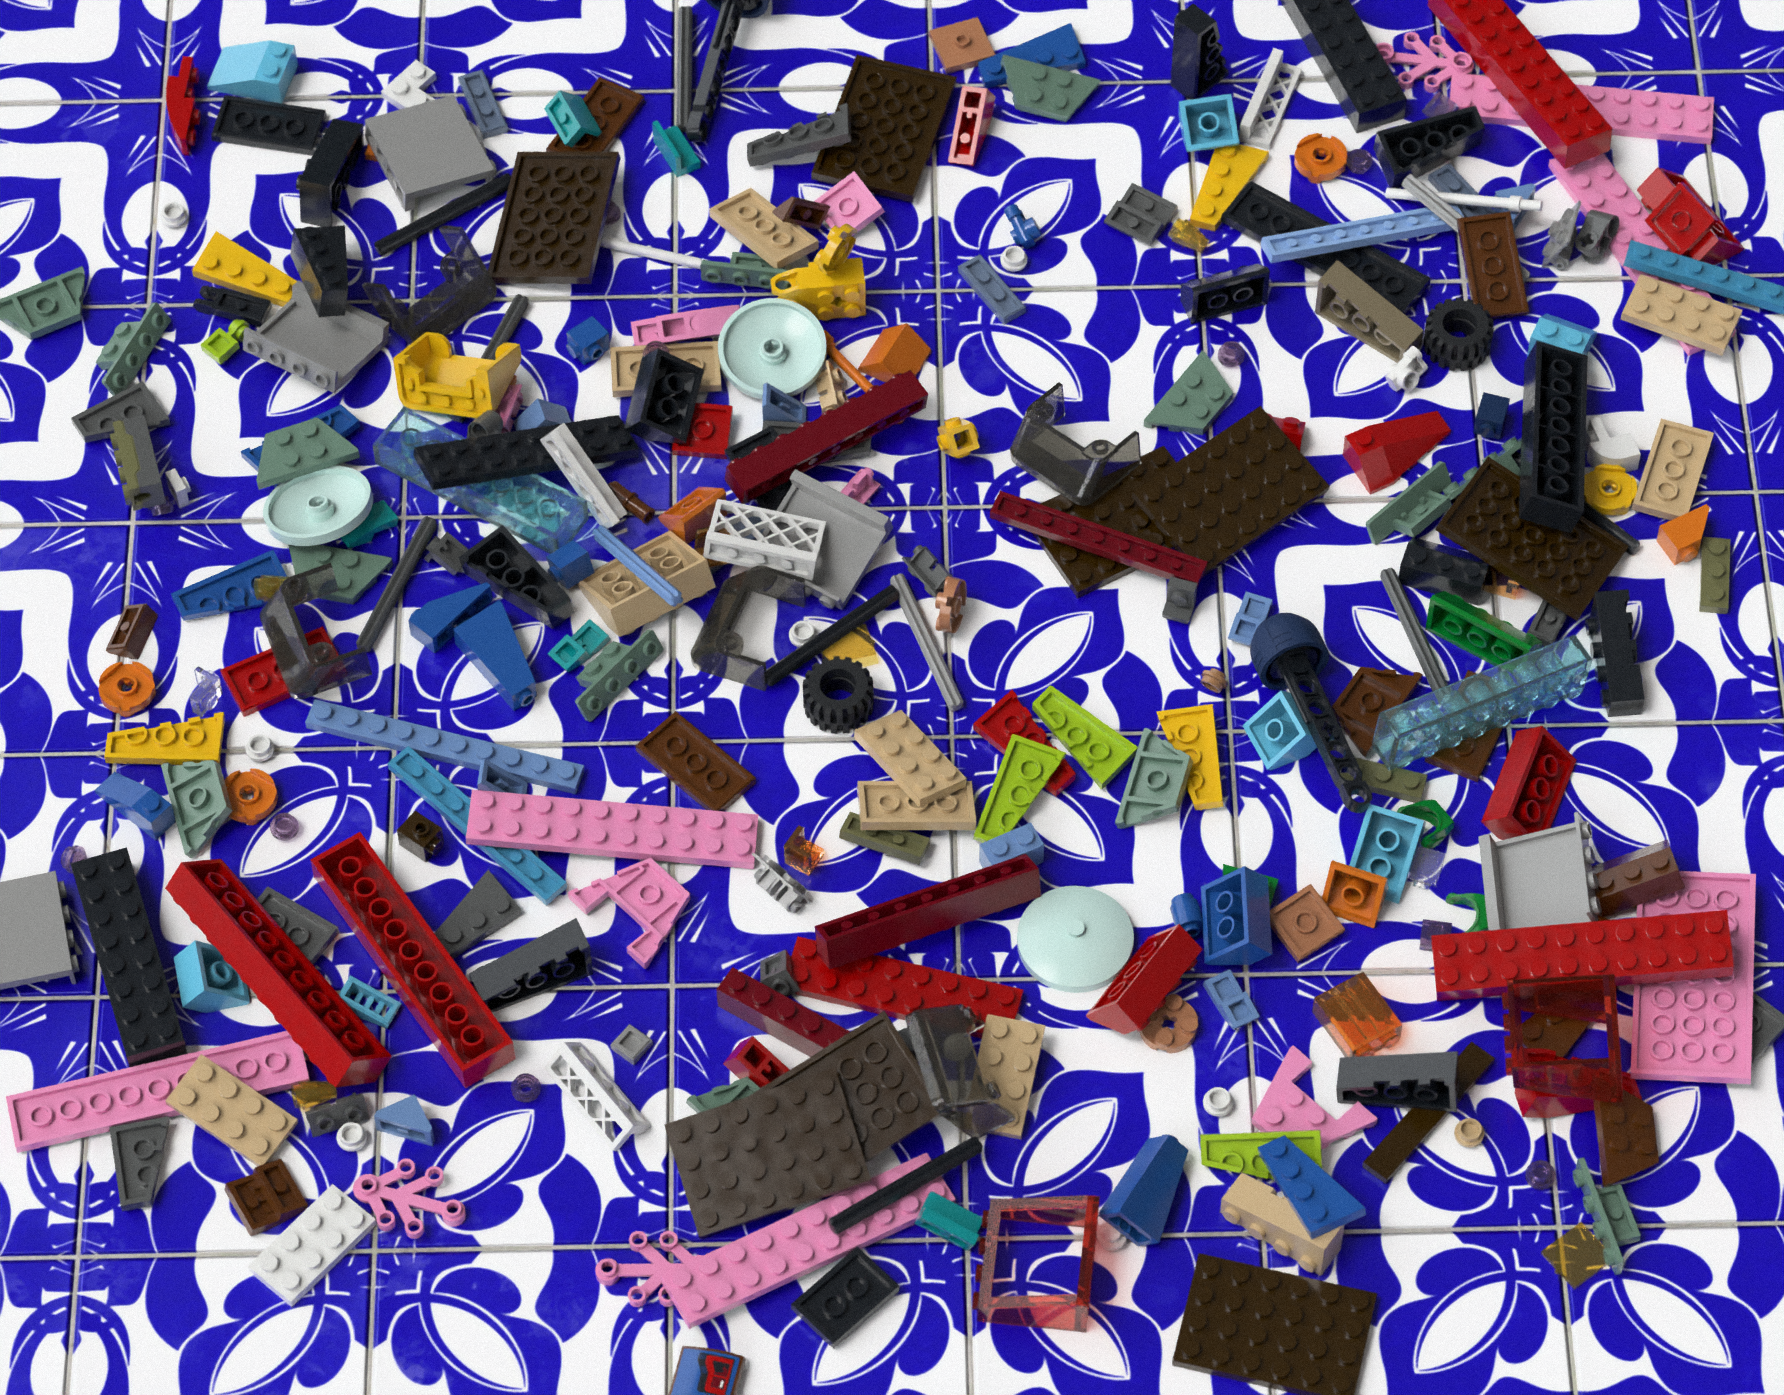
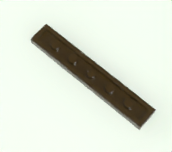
[1362,1041,1495,1184]

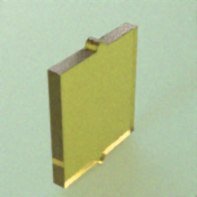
[822,623,878,668]
[1541,1222,1607,1289]

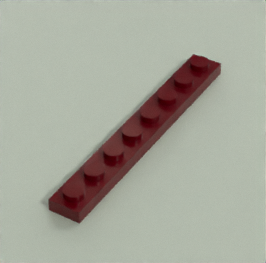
[990,491,1208,588]

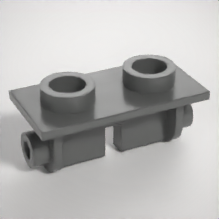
[902,545,953,597]
[305,1092,370,1137]

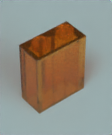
[1312,971,1402,1057]

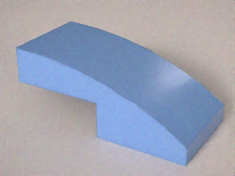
[1228,592,1273,646]
[1203,969,1260,1030]

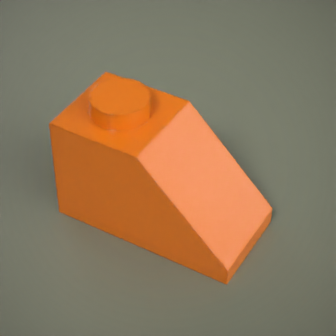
[1656,504,1710,565]

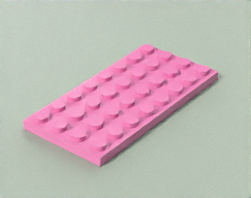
[1630,871,1756,1084]

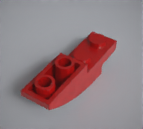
[166,56,201,156]

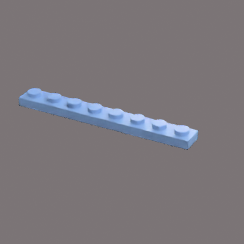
[1260,204,1464,263]

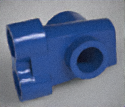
[1004,204,1042,249]

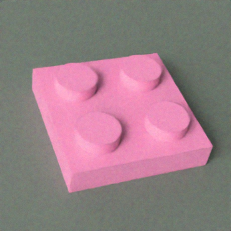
[814,172,885,236]

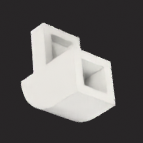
[1586,416,1641,473]

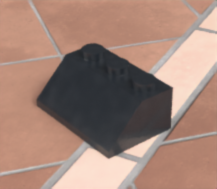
[1180,264,1270,324]
[624,348,704,444]
[1398,537,1491,606]

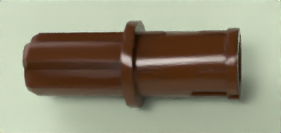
[608,481,655,524]

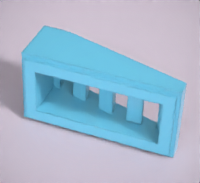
[339,975,402,1028]

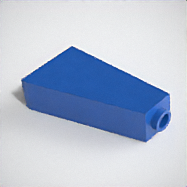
[453,600,537,711]
[1098,1134,1189,1246]

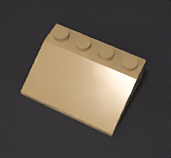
[576,531,716,637]

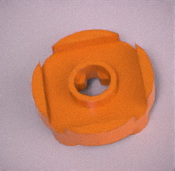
[1294,133,1347,184]
[98,661,156,717]
[224,768,278,825]

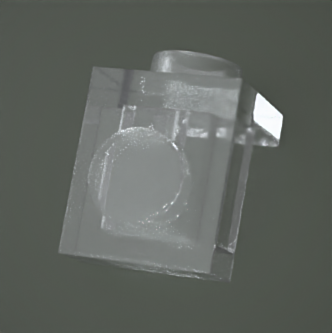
[189,666,223,717]
[1407,846,1446,891]

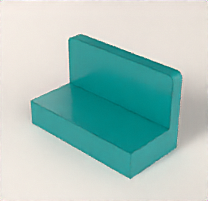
[544,90,602,147]
[652,121,701,177]
[915,1192,983,1251]

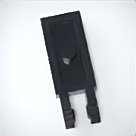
[193,286,272,327]

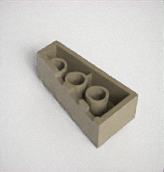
[1315,260,1424,363]

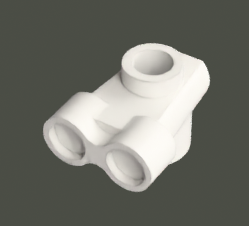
[1385,346,1428,391]

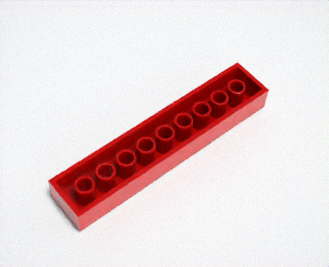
[1428,0,1613,169]
[310,832,516,1088]
[165,859,392,1088]
[1431,910,1734,1001]

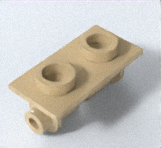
[815,360,848,414]

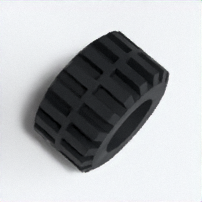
[1423,298,1494,371]
[803,656,874,734]

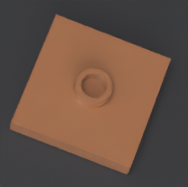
[929,17,995,74]
[1270,884,1345,963]

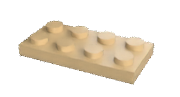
[709,187,819,269]
[1620,274,1742,356]
[610,341,721,397]
[1632,418,1714,520]
[854,710,967,808]
[857,781,976,830]
[962,1014,1045,1140]
[165,1054,298,1166]

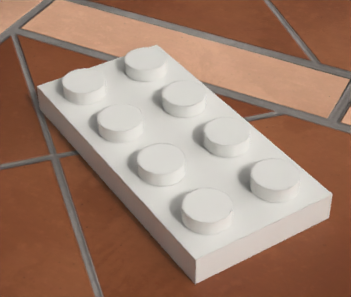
[248,1184,377,1307]

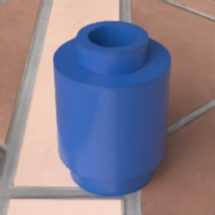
[1170,893,1203,938]

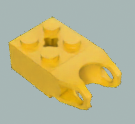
[770,257,866,321]

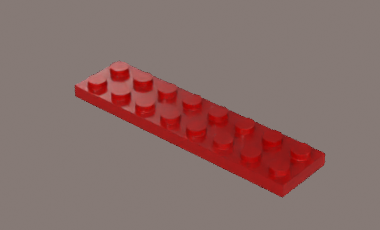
[791,936,1024,1039]

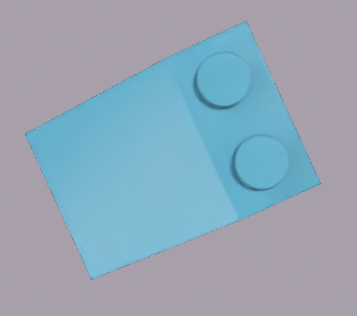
[207,40,298,103]
[1349,804,1426,904]

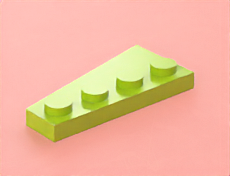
[1032,685,1138,790]
[973,734,1066,843]
[1200,1130,1323,1180]

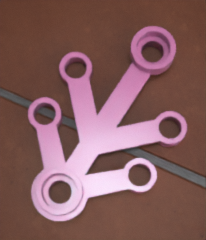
[1376,32,1474,93]
[353,1159,466,1239]
[595,1231,703,1307]

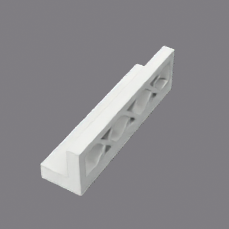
[1239,48,1302,150]
[540,423,627,528]
[543,1042,650,1151]

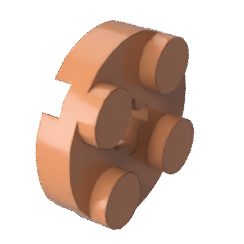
[935,576,967,633]
[1140,994,1198,1053]

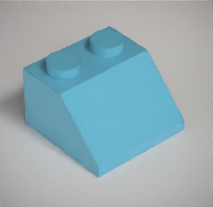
[1178,94,1239,152]
[1527,314,1597,356]
[1243,690,1317,770]
[174,940,250,1013]

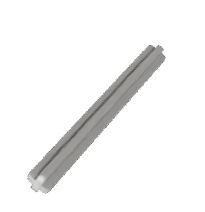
[1402,174,1530,283]
[890,573,963,712]

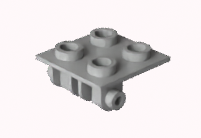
[1542,201,1581,270]
[752,852,811,913]

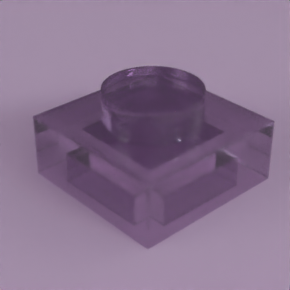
[1422,91,1460,118]
[1419,919,1452,952]

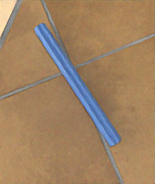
[592,525,683,607]

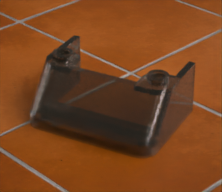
[362,225,497,344]
[1010,382,1141,505]
[260,562,372,699]
[690,565,806,691]
[905,1004,1016,1139]

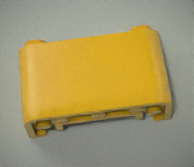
[393,332,522,418]

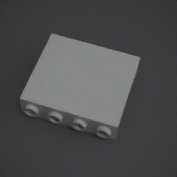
[365,95,496,212]
[243,280,389,393]
[753,469,893,611]
[1478,812,1601,931]
[0,871,80,990]

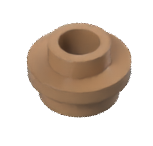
[1201,668,1228,693]

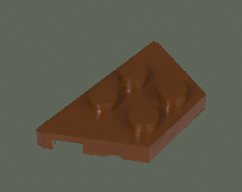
[1332,667,1423,758]
[1591,1075,1659,1187]

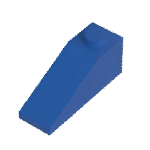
[408,582,493,653]
[94,772,176,841]

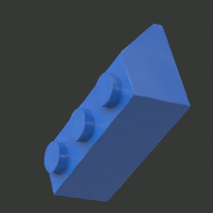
[1201,866,1272,965]

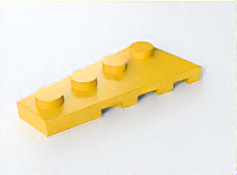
[1189,144,1269,232]
[192,231,297,307]
[1156,704,1224,811]
[104,712,225,765]

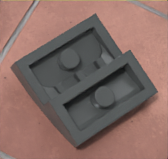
[1104,183,1178,246]

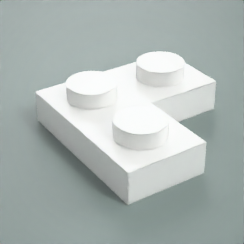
[381,60,436,109]

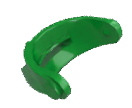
[1397,800,1454,849]
[1446,893,1488,933]

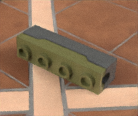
[110,415,166,511]

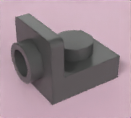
[424,532,469,576]
[1162,576,1198,624]
[760,950,799,997]

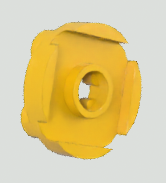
[814,223,858,276]
[1584,464,1637,515]

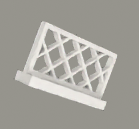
[703,499,826,580]

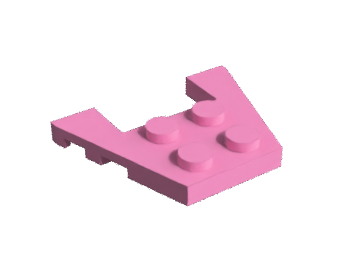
[568,858,690,969]
[1251,1045,1378,1149]

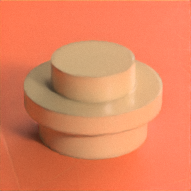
[1454,1118,1484,1148]

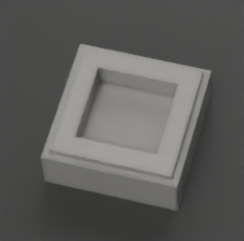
[611,1024,653,1065]

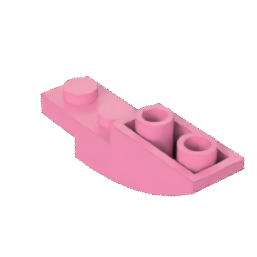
[631,305,740,346]

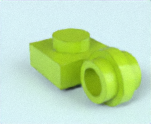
[200,319,251,365]

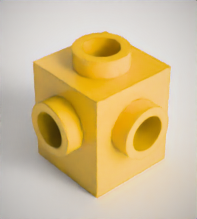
[937,417,980,458]

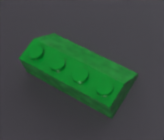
[1425,591,1543,681]

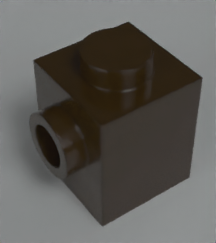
[397,811,444,862]

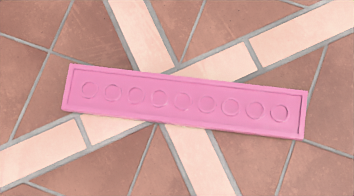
[1448,73,1714,145]
[1548,153,1736,356]
[466,790,759,869]
[6,1031,310,1153]
[661,1152,956,1329]

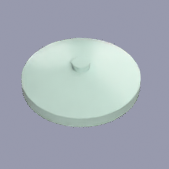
[718,298,827,399]
[263,466,373,546]
[1017,886,1134,993]

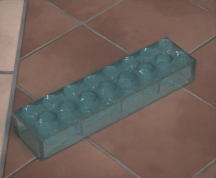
[372,407,589,554]
[1372,635,1593,771]

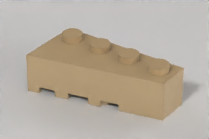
[1220,1173,1344,1276]

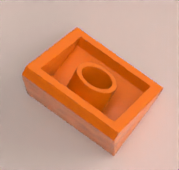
[858,323,931,383]
[658,487,727,544]
[1322,860,1389,928]

